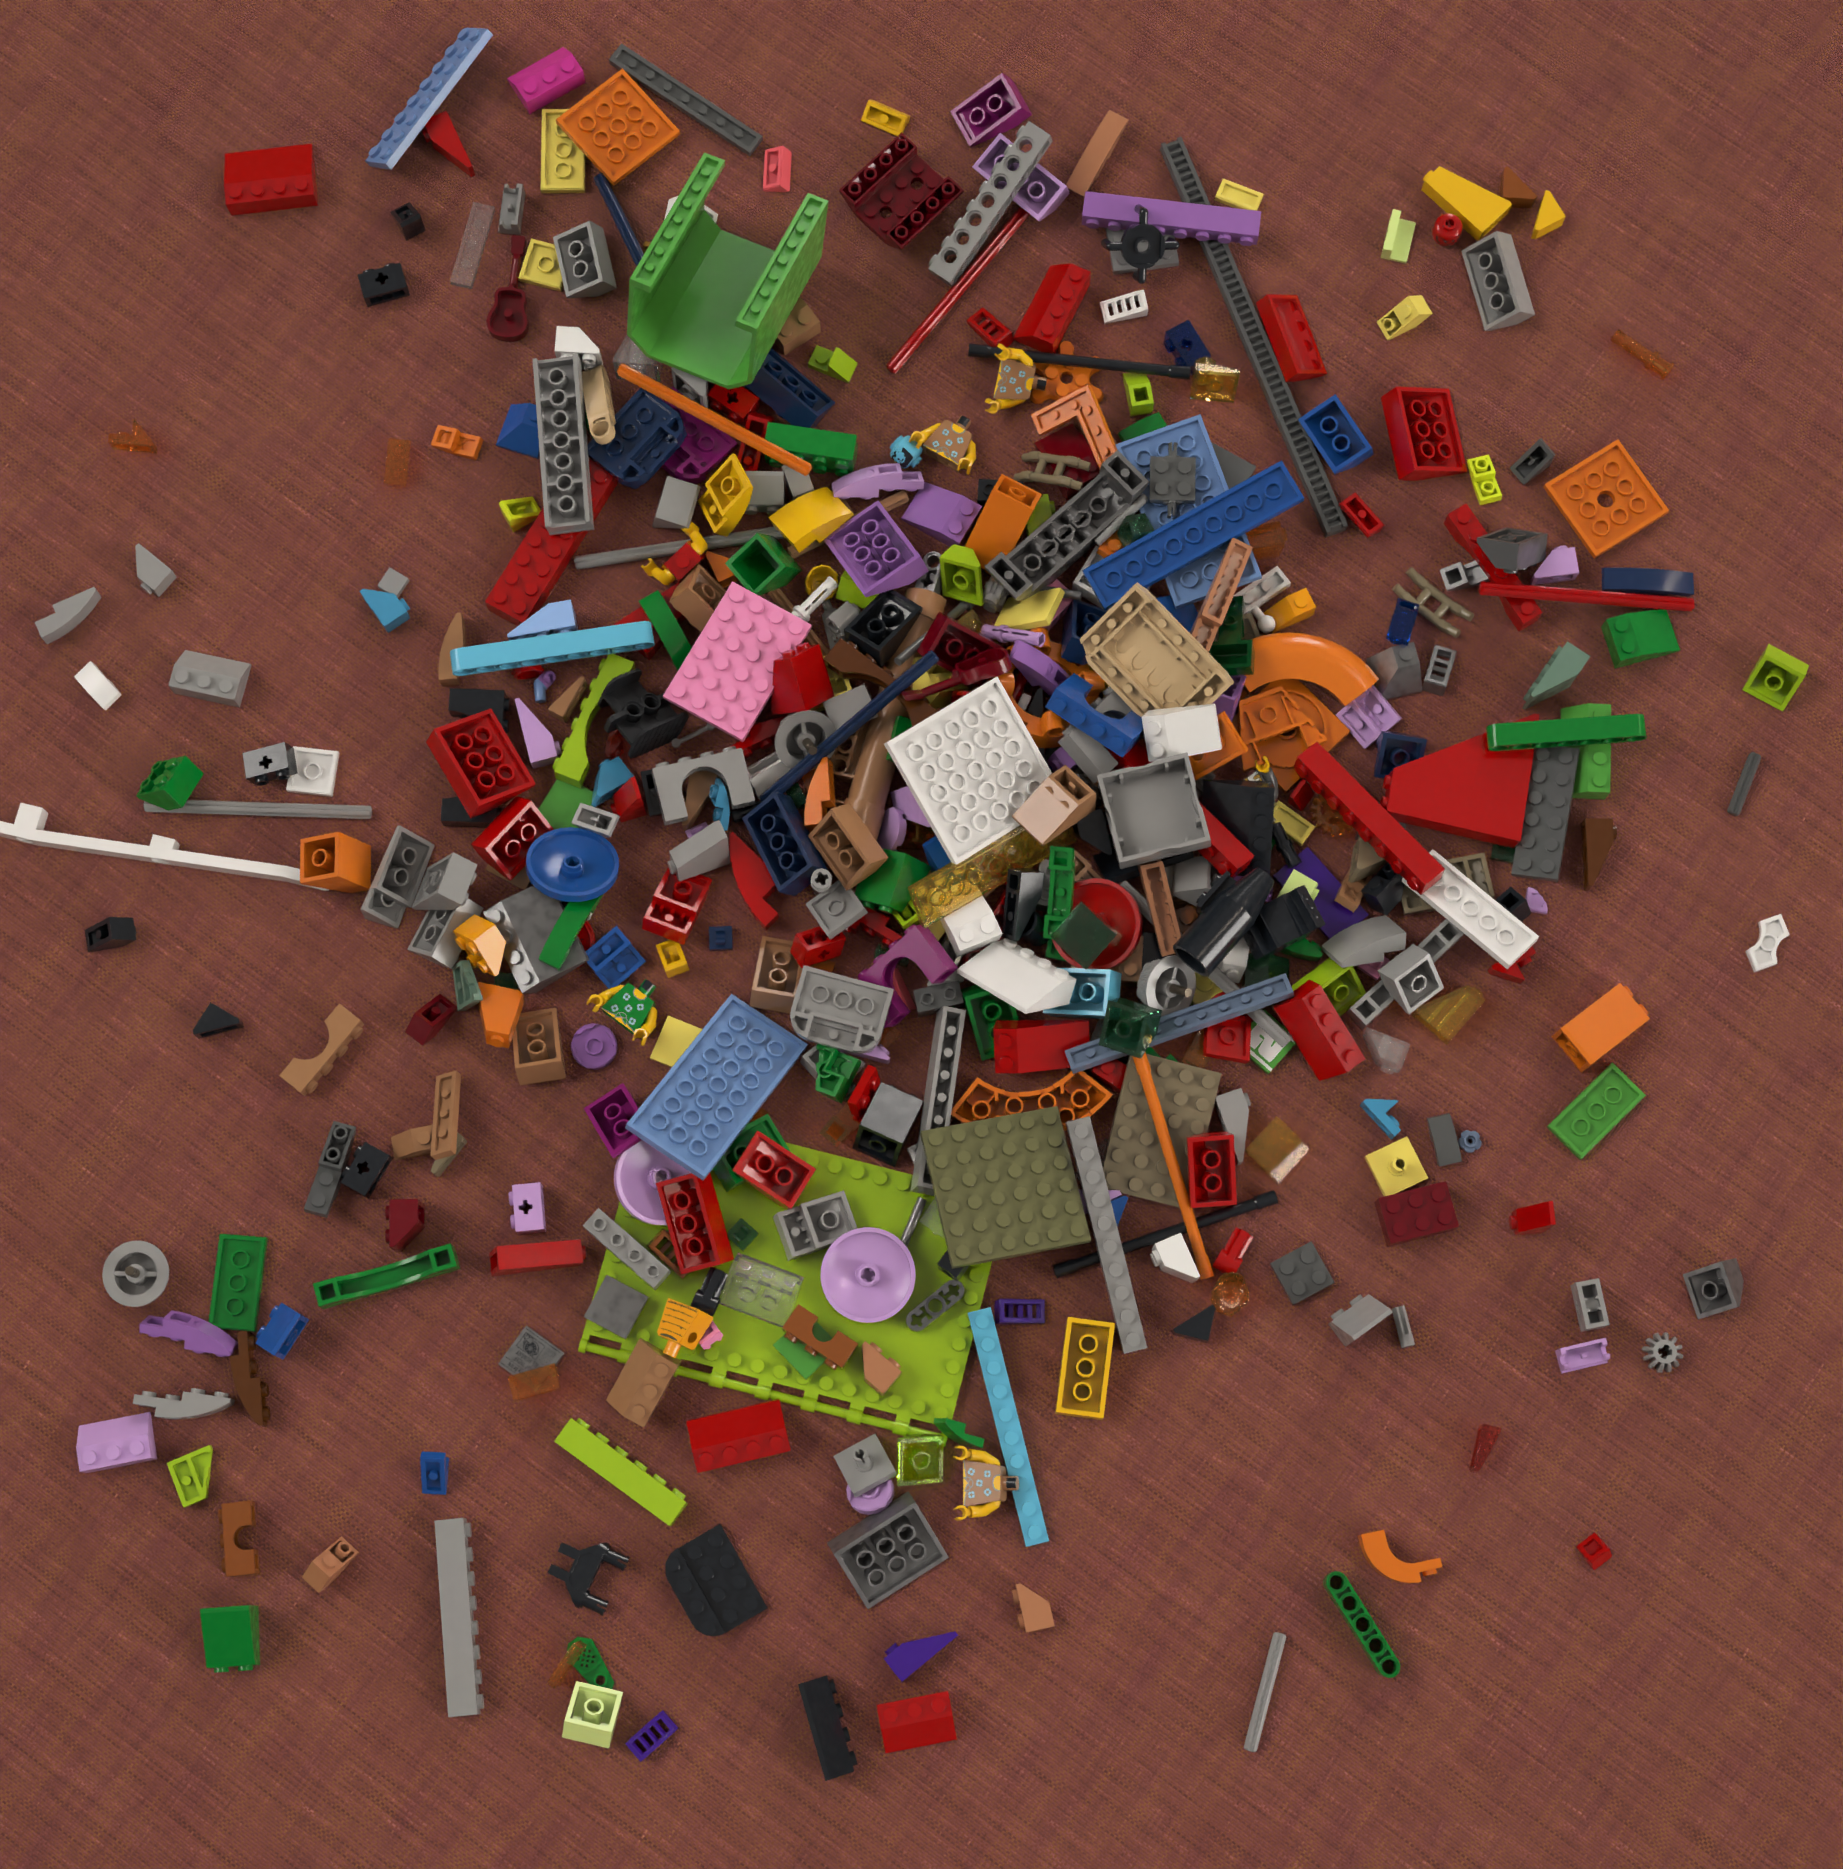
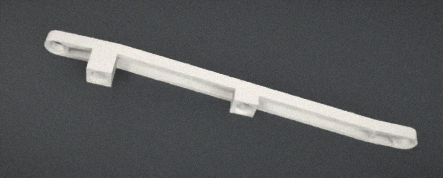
[0,803,329,891]

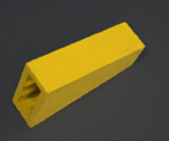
[1421,166,1512,241]

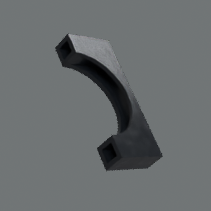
[441,688,511,828]

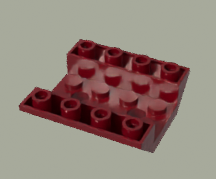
[839,133,964,250]

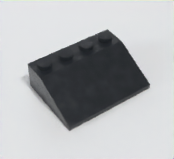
[1199,779,1275,876]

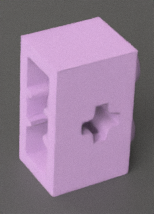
[509,1182,546,1235]

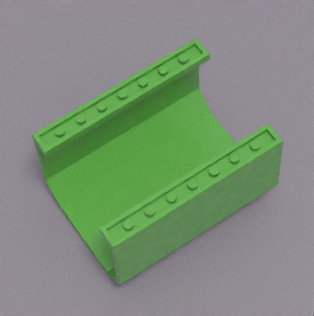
[627,152,829,389]

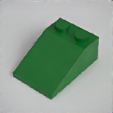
[1601,609,1680,669]
[961,985,1019,1061]
[713,1114,791,1192]

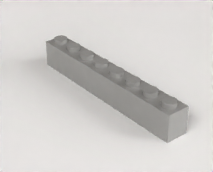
[910,1006,966,1196]
[434,1518,484,1717]

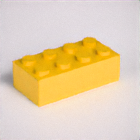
[1055,1317,1115,1420]

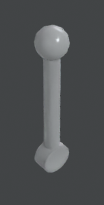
[671,723,715,748]

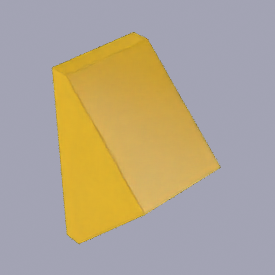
[1531,190,1566,239]
[656,940,689,978]

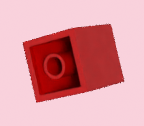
[771,642,834,715]

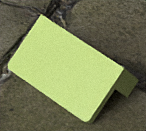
[1381,209,1416,263]

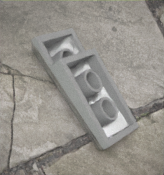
[360,825,435,928]

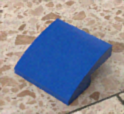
[586,926,646,989]

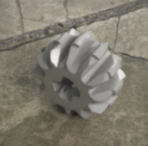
[1642,1332,1683,1373]

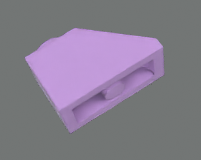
[1530,545,1579,585]

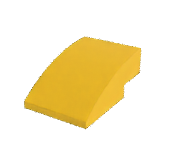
[698,453,753,537]
[768,487,854,553]

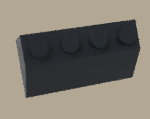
[798,1675,858,1781]

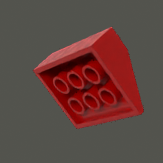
[224,143,318,216]
[1381,386,1468,481]
[426,708,536,818]

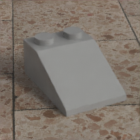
[412,852,477,910]
[1328,1294,1393,1347]

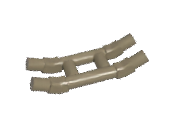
[1014,451,1091,491]
[1392,567,1474,638]

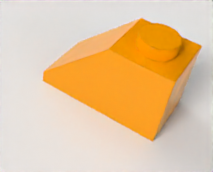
[1263,588,1316,633]

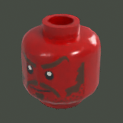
[1432,213,1463,246]

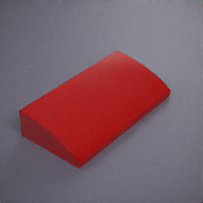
[1256,294,1327,382]

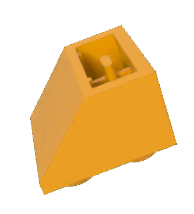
[453,914,506,977]

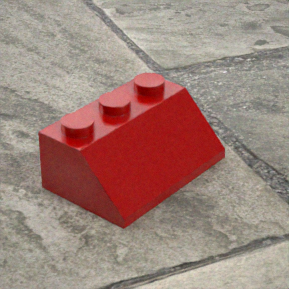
[471,796,554,881]
[1187,1131,1237,1208]
[876,1691,957,1753]

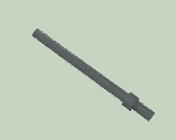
[894,588,984,666]

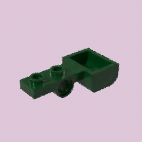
[1209,596,1255,676]

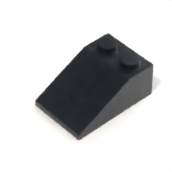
[844,589,923,668]

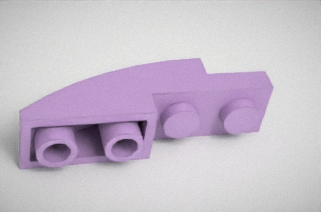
[831,463,924,499]

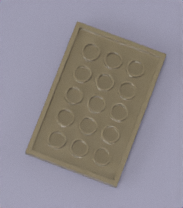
[1102,1052,1222,1208]

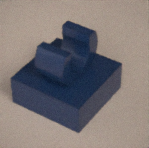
[709,926,733,951]

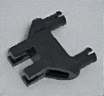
[547,1542,630,1616]

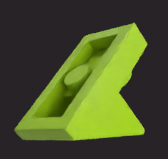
[808,345,857,383]

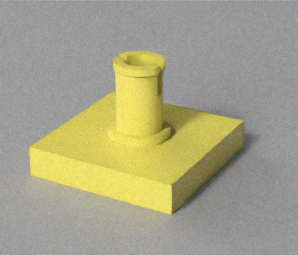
[1364,1136,1428,1197]

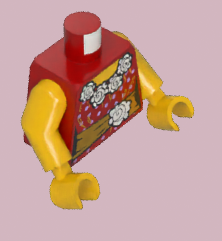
[641,521,708,585]

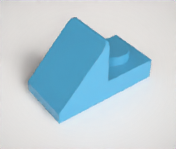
[1359,1099,1401,1140]

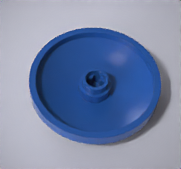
[526,827,619,902]

